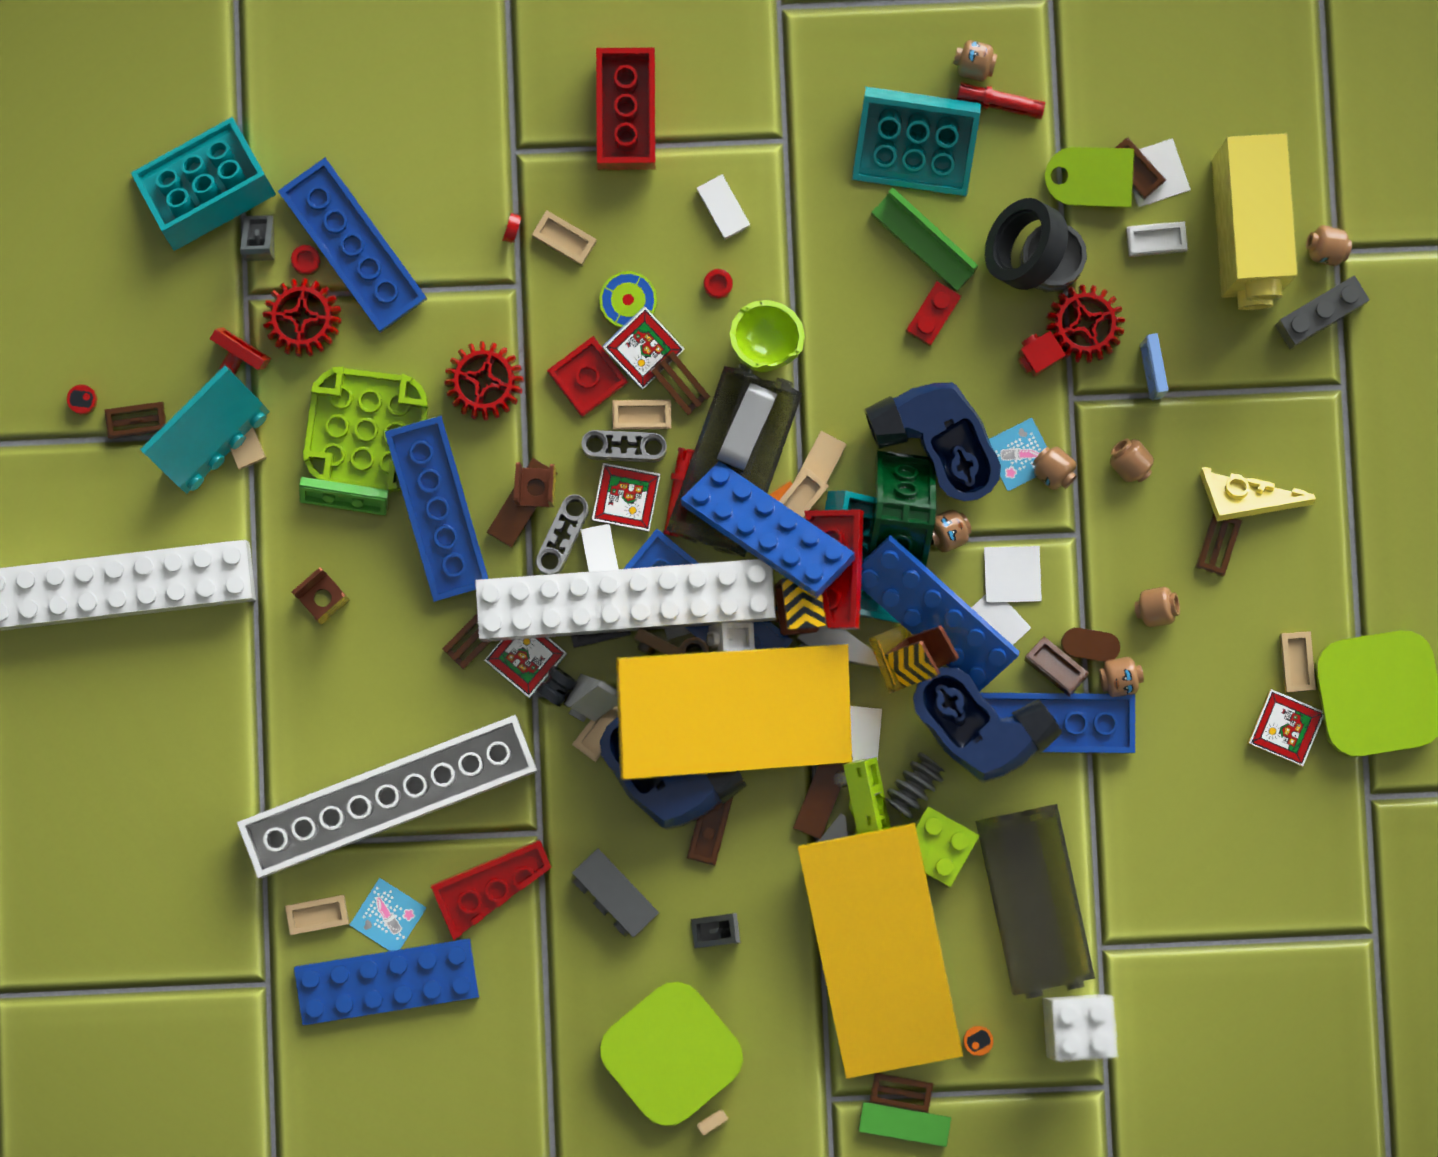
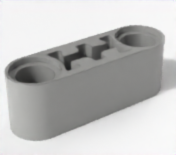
[717,382,778,471]
[581,430,667,463]
[536,494,589,575]

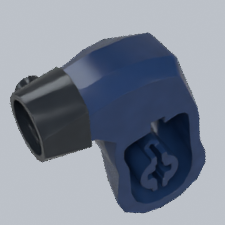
[864,382,1001,501]
[913,667,1062,783]
[600,717,747,830]

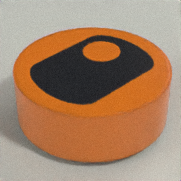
[963,1026,993,1056]

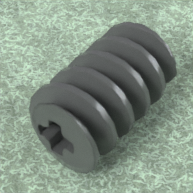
[884,752,945,819]

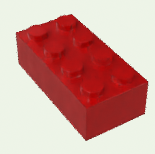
[596,47,656,170]

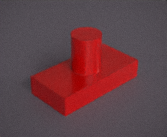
[210,327,271,375]

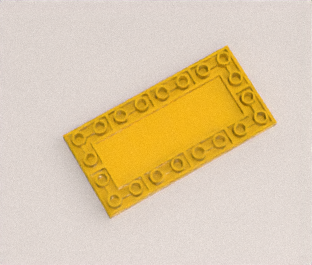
[616,644,852,779]
[798,823,963,1079]

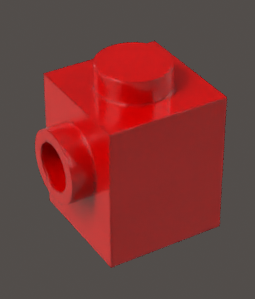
[1018,330,1066,377]

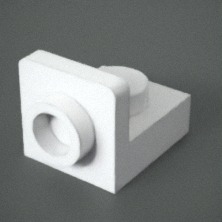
[707,622,755,652]

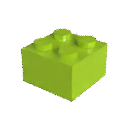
[916,806,980,888]

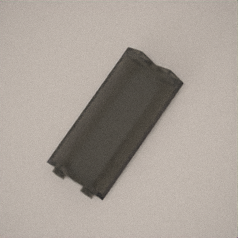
[666,364,803,558]
[976,804,1095,999]

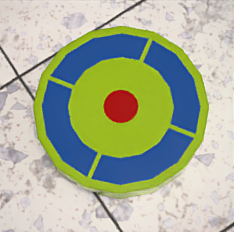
[599,271,657,328]

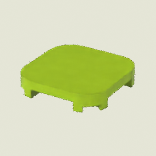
[303,367,429,492]
[1314,630,1438,757]
[600,982,743,1126]

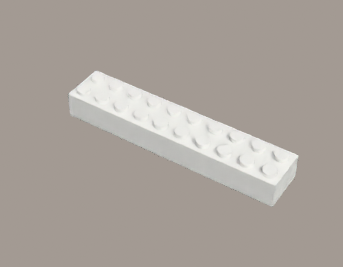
[0,540,256,631]
[475,559,776,642]
[237,715,538,878]

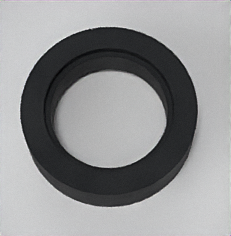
[985,198,1068,290]

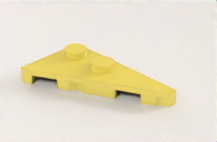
[1200,467,1316,521]

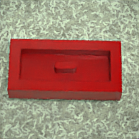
[906,281,961,347]

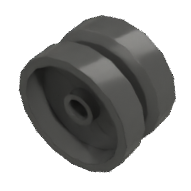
[1020,225,1087,292]

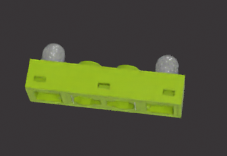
[833,757,891,835]

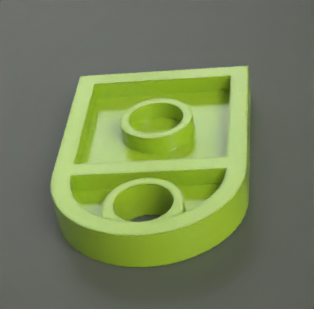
[1045,147,1134,208]

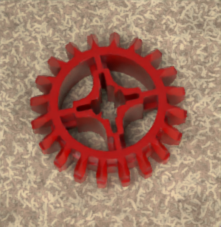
[262,278,342,357]
[1046,284,1125,364]
[444,341,524,421]

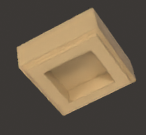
[697,1109,728,1135]

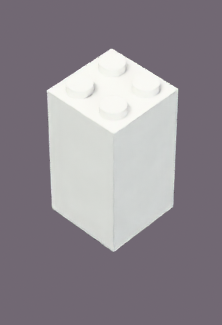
[1042,994,1117,1061]

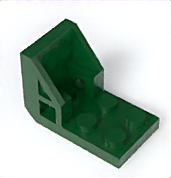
[867,450,936,566]

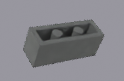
[1275,275,1370,349]
[572,848,659,937]

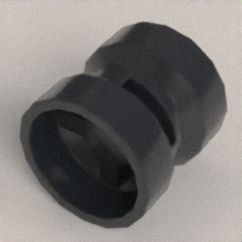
[537,666,577,707]

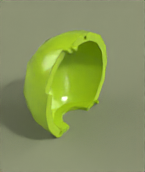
[729,300,805,372]

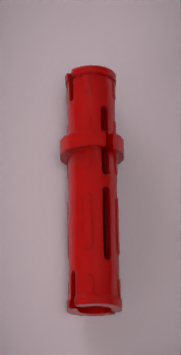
[956,82,1046,120]
[663,447,696,537]

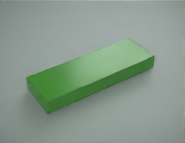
[299,477,388,516]
[858,1102,952,1147]

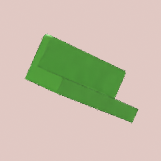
[871,187,978,292]

